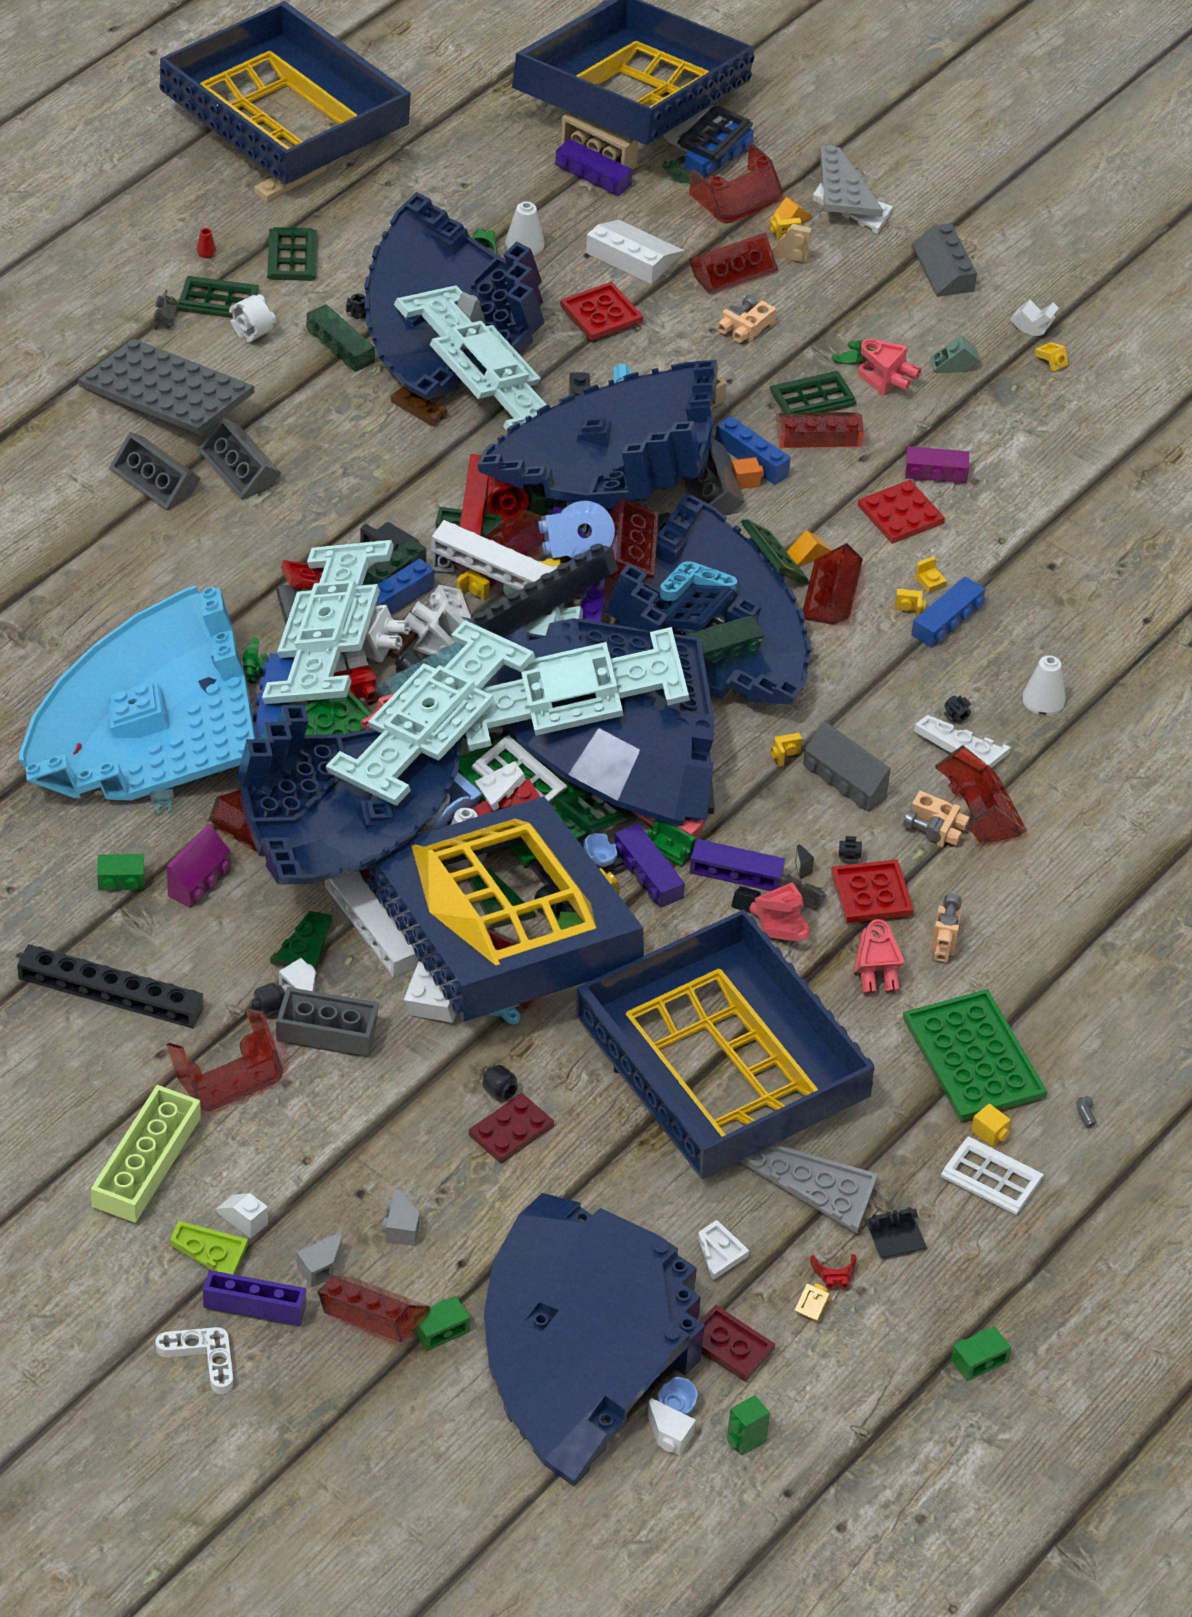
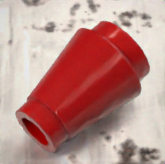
[196,228,216,258]

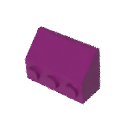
[167,824,232,908]

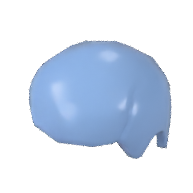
[583,833,617,868]
[657,1377,698,1415]

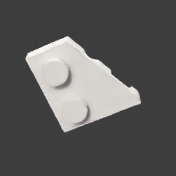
[475,761,526,811]
[698,1220,749,1280]

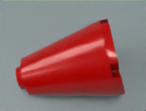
[487,476,529,521]

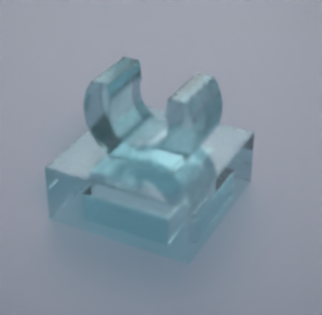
[149,789,174,814]

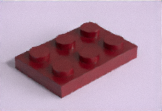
[469,1093,554,1163]
[699,1305,775,1381]

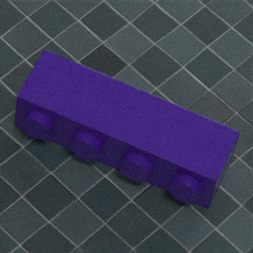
[555,138,633,196]
[613,824,685,908]
[690,839,785,891]
[203,1270,306,1326]

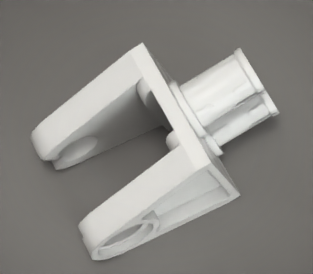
[404,601,464,663]
[344,605,411,662]

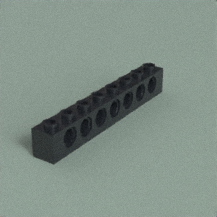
[17,944,204,1029]

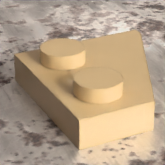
[770,224,812,263]

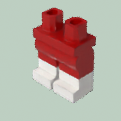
[333,649,376,702]

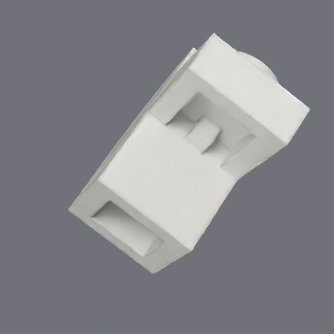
[1010,300,1058,336]

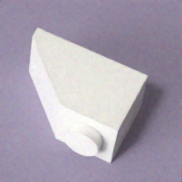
[279,958,316,992]
[216,1193,268,1239]
[648,1398,696,1456]

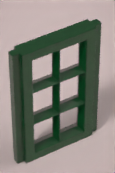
[267,227,317,281]
[178,276,259,317]
[770,371,856,420]
[741,519,810,585]
[553,788,638,834]

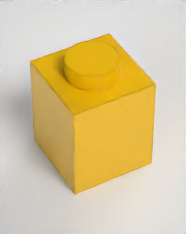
[971,1104,1011,1147]

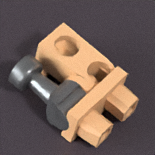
[718,295,776,343]
[903,791,970,847]
[931,894,962,962]

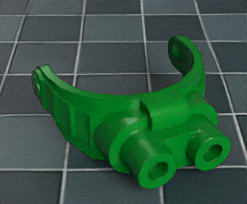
[472,228,498,255]
[832,340,875,364]
[242,637,268,684]

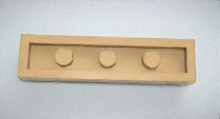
[254,165,327,202]

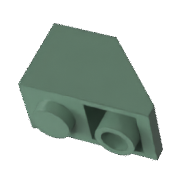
[930,335,980,373]

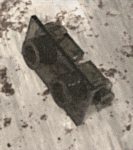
[153,289,177,330]
[779,874,827,911]

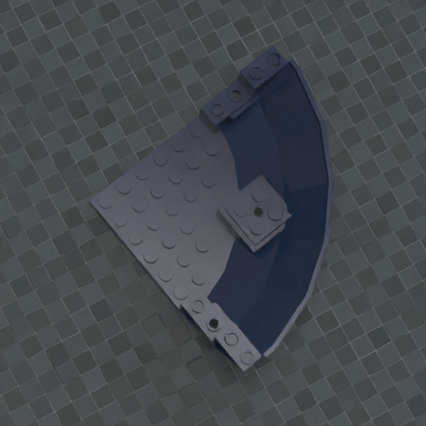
[482,618,714,826]

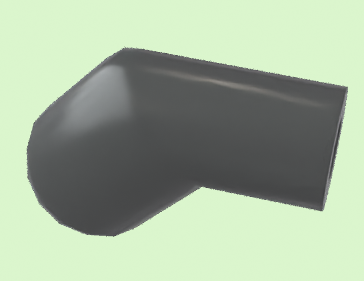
[1076,1096,1097,1127]

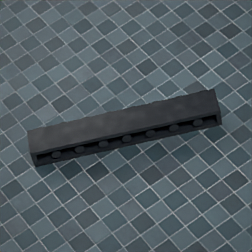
[468,544,618,638]

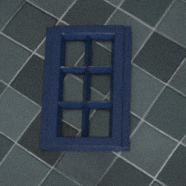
[663,584,735,630]

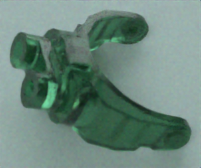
[663,156,702,184]

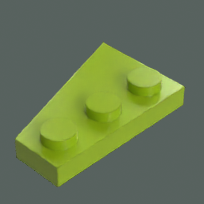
[170,1221,248,1275]

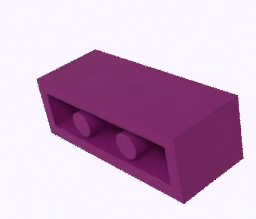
[905,446,969,483]

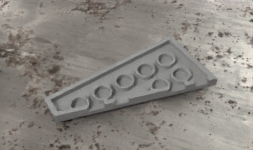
[820,145,883,217]
[739,1144,878,1234]

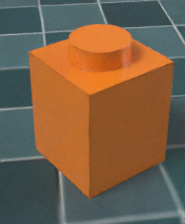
[731,457,764,489]

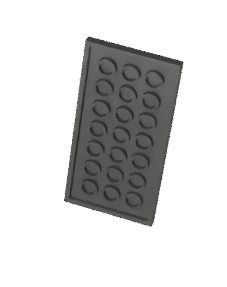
[78,338,255,435]

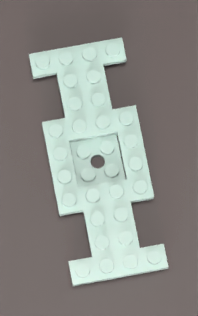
[262,540,394,704]
[326,620,535,806]

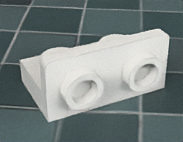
[429,585,471,621]

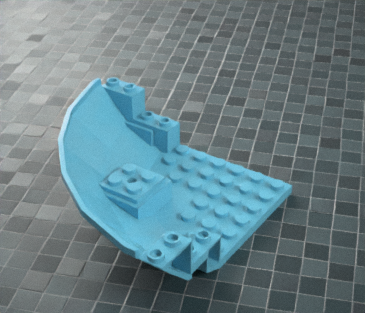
[19,585,256,800]

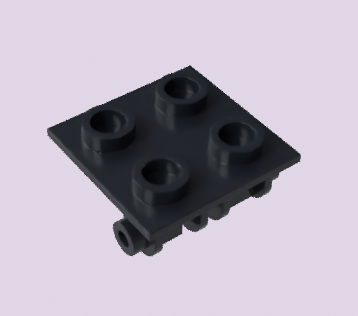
[865,1207,927,1258]

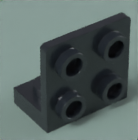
[360,522,419,566]

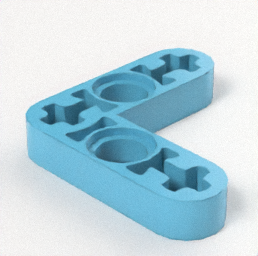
[660,561,737,601]

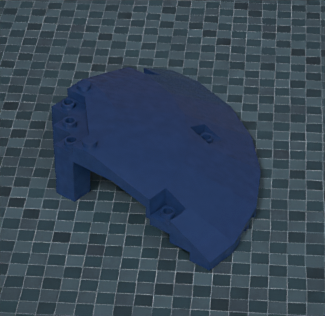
[364,192,545,400]
[477,360,718,510]
[605,493,812,705]
[237,705,463,885]
[484,1193,705,1486]

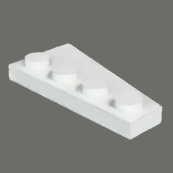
[813,183,893,234]
[914,715,1011,773]

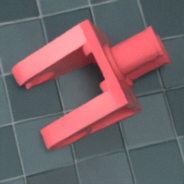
[858,339,922,395]
[750,883,810,941]
[853,919,904,994]

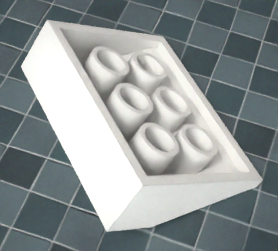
[586,220,684,284]

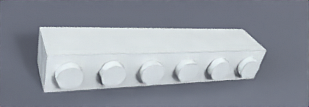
[431,520,555,590]
[325,871,418,978]

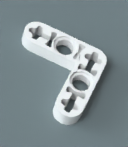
[155,1327,233,1394]

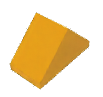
[770,197,812,223]
[787,530,833,567]

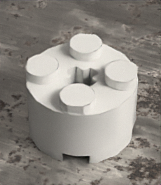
[229,294,276,342]

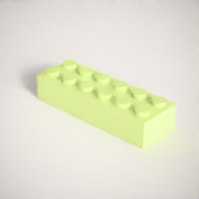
[91,1085,201,1223]

